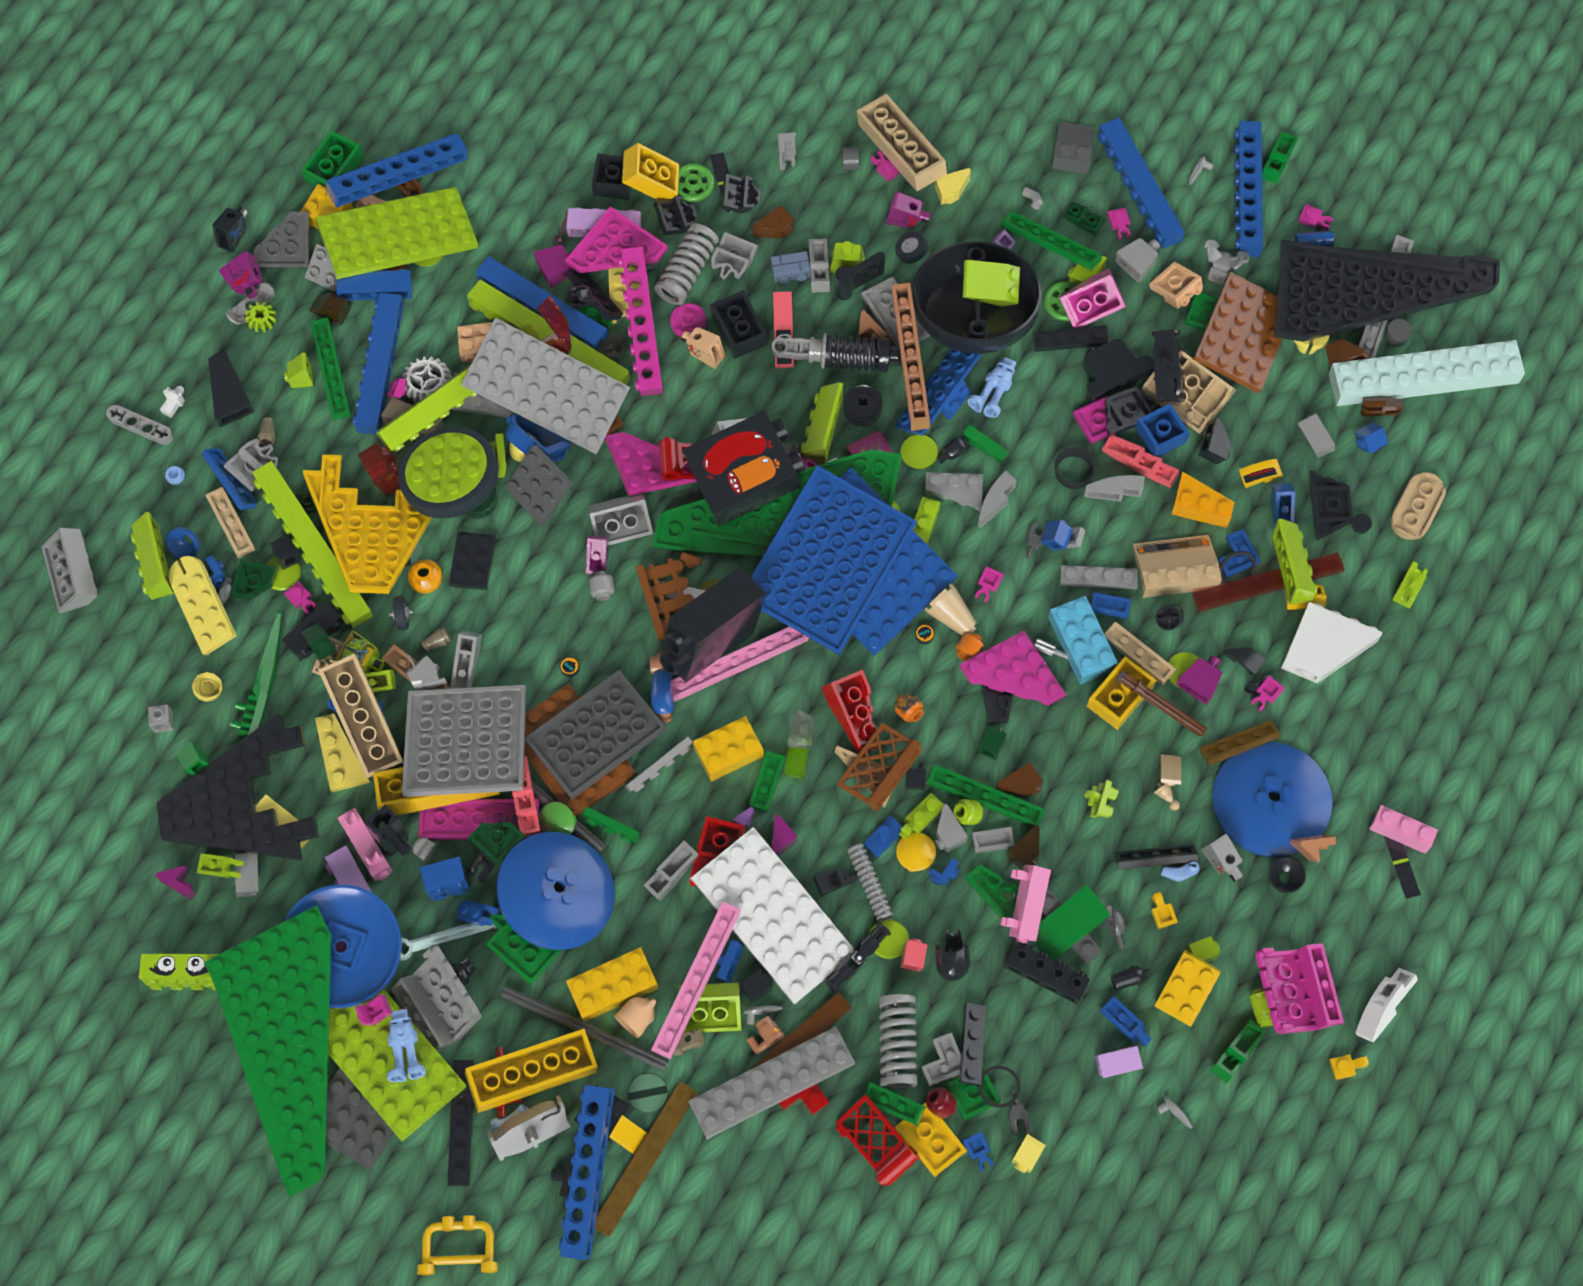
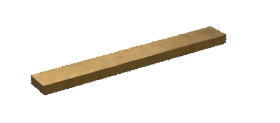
[595,1082,698,1238]

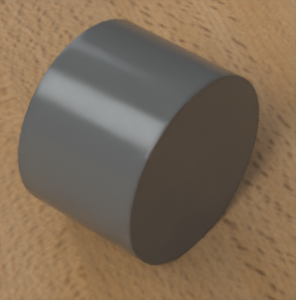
[842,147,859,171]
[1385,319,1411,347]

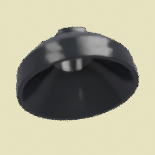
[1268,857,1306,893]

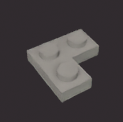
[921,1032,961,1087]

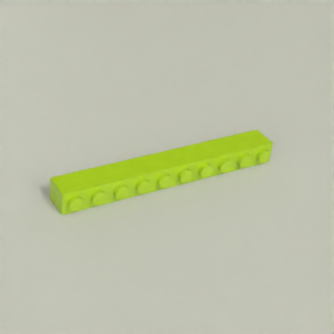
[467,280,630,385]
[376,324,542,452]
[252,461,373,629]

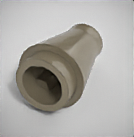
[257,418,276,446]
[421,627,452,652]

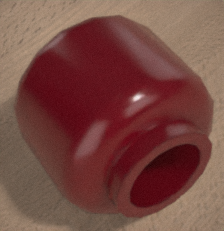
[926,1087,957,1119]

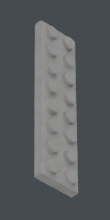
[688,1027,855,1139]

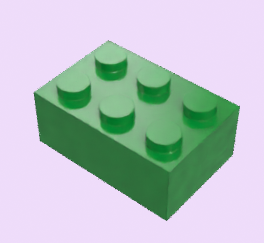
[301,130,364,187]

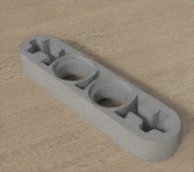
[106,405,174,445]

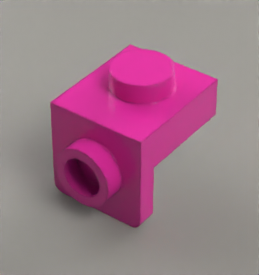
[355,995,393,1025]

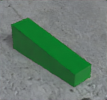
[963,425,1008,463]

